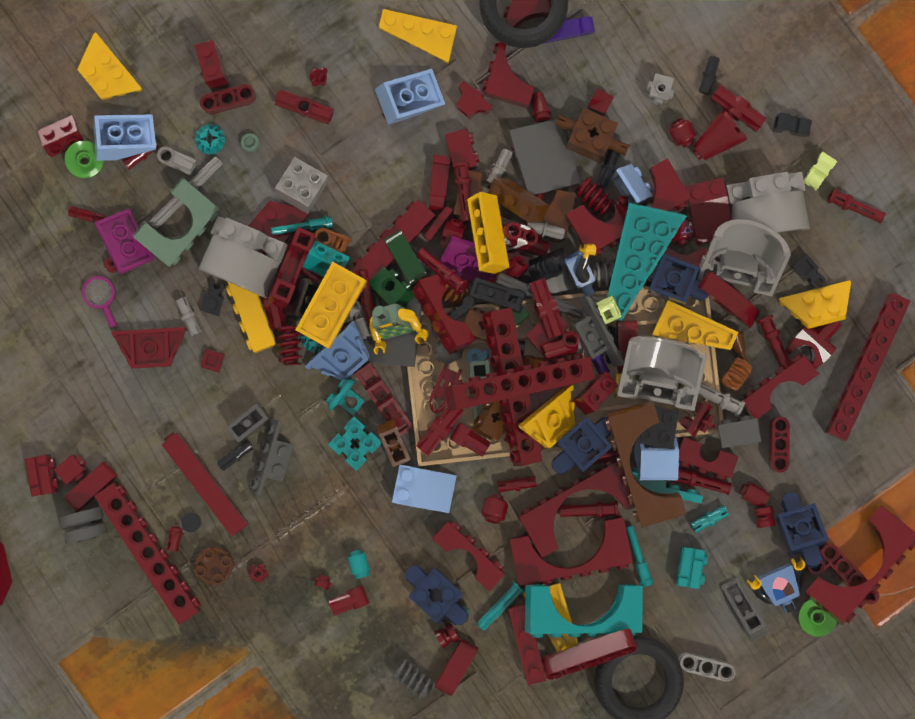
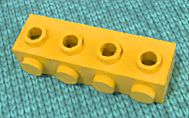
[467,192,509,274]
[226,282,277,353]

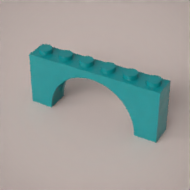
[525,584,643,638]

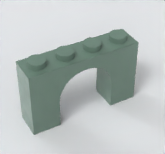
[132,178,219,267]

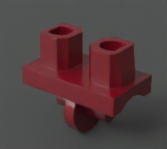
[680,401,715,437]

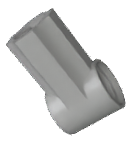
[157,146,197,175]

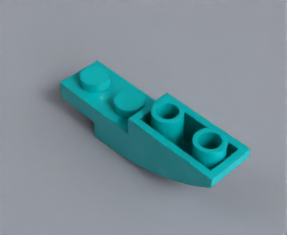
[631,468,703,504]

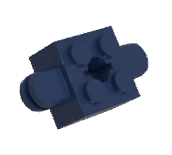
[647,254,709,306]
[551,416,613,474]
[776,492,829,568]
[405,566,469,625]

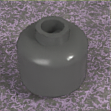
[434,341,464,365]

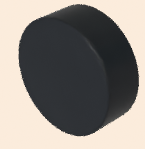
[181,513,201,532]

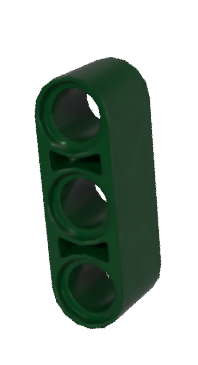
[384,230,428,288]

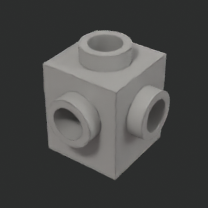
[646,73,675,105]

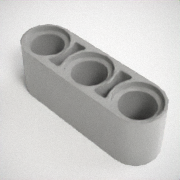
[678,652,735,681]

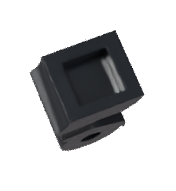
[773,112,812,137]

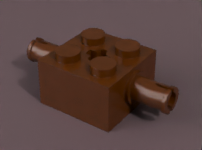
[555,108,630,163]

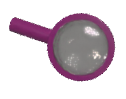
[82,276,117,329]

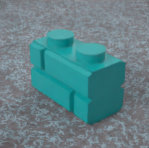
[675,546,708,589]

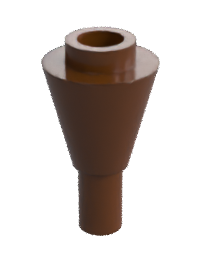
[732,329,748,362]

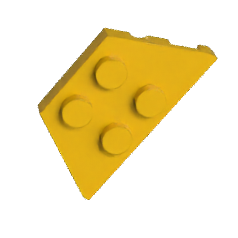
[77,32,143,100]
[779,280,851,329]
[518,384,575,448]

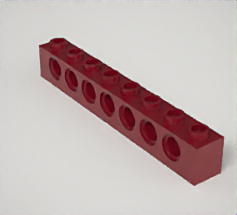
[824,293,911,441]
[482,307,542,466]
[444,354,595,411]
[94,482,201,625]

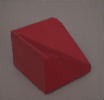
[587,89,614,116]

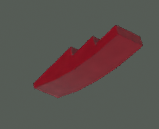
[698,271,760,328]
[354,361,414,436]

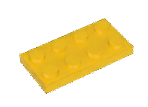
[295,262,367,349]

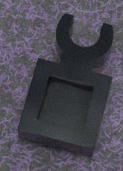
[791,254,826,289]
[200,280,225,316]

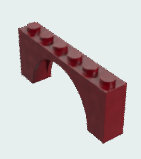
[482,0,551,109]
[565,158,691,257]
[519,458,634,558]
[805,505,915,626]
[509,516,633,588]

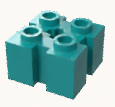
[328,416,382,471]

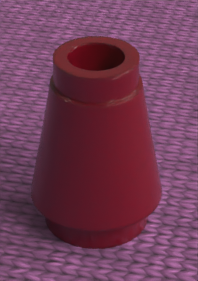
[532,92,551,122]

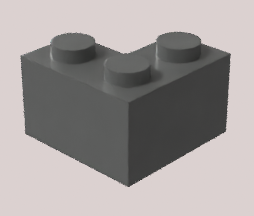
[717,415,761,448]

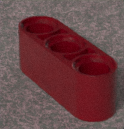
[200,84,256,115]
[616,320,638,374]
[769,417,790,473]
[63,461,118,513]
[434,638,479,696]

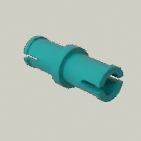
[690,505,729,534]

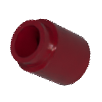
[739,481,770,507]

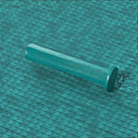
[477,581,525,631]

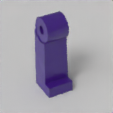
[540,17,595,44]

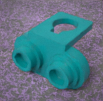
[326,378,364,415]

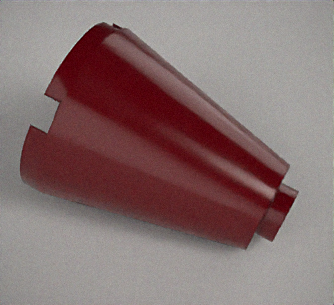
[693,109,747,160]

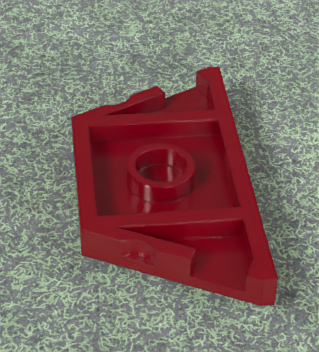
[248,201,311,255]
[112,327,187,369]

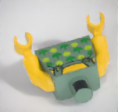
[369,304,429,354]

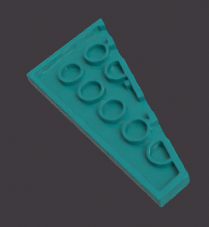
[607,202,687,321]

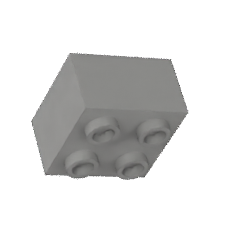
[275,157,328,214]

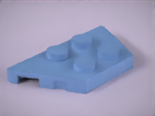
[305,321,370,381]

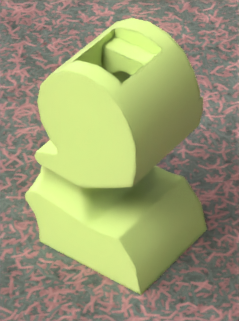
[804,152,837,191]
[597,296,621,324]

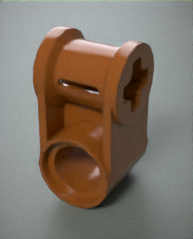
[315,228,352,255]

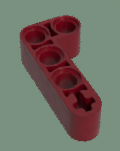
[804,543,879,605]

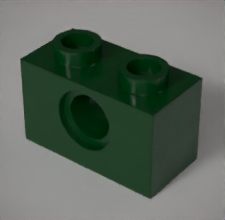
[370,266,414,308]

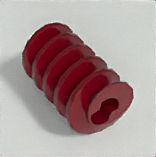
[573,177,614,219]
[277,326,302,365]

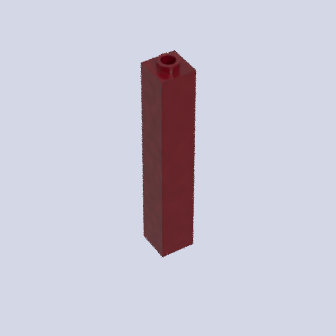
[162,432,249,537]

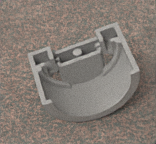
[725,172,810,233]
[199,216,289,298]
[697,219,791,297]
[617,336,707,411]

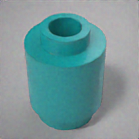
[347,549,371,579]

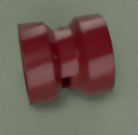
[753,506,776,528]
[434,622,460,648]

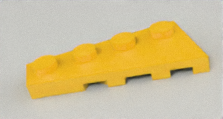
[379,9,457,64]
[651,300,739,350]
[523,582,579,652]

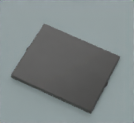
[508,119,581,195]
[365,294,422,367]

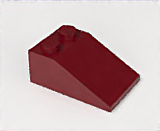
[685,177,731,245]

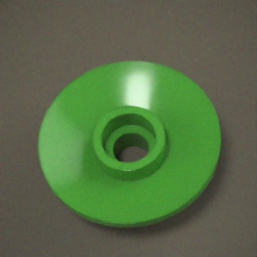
[65,141,104,179]
[798,599,837,637]

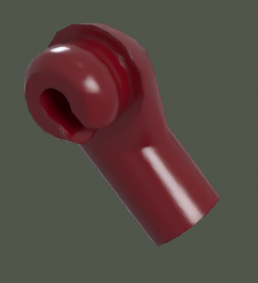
[616,195,628,217]

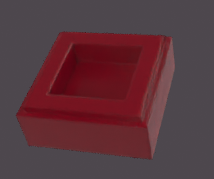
[200,349,225,373]

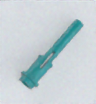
[271,215,333,235]
[626,526,654,587]

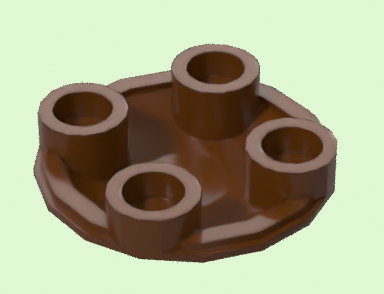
[195,547,233,585]

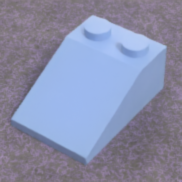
[375,69,445,125]
[93,115,156,161]
[611,164,653,205]
[392,464,457,513]

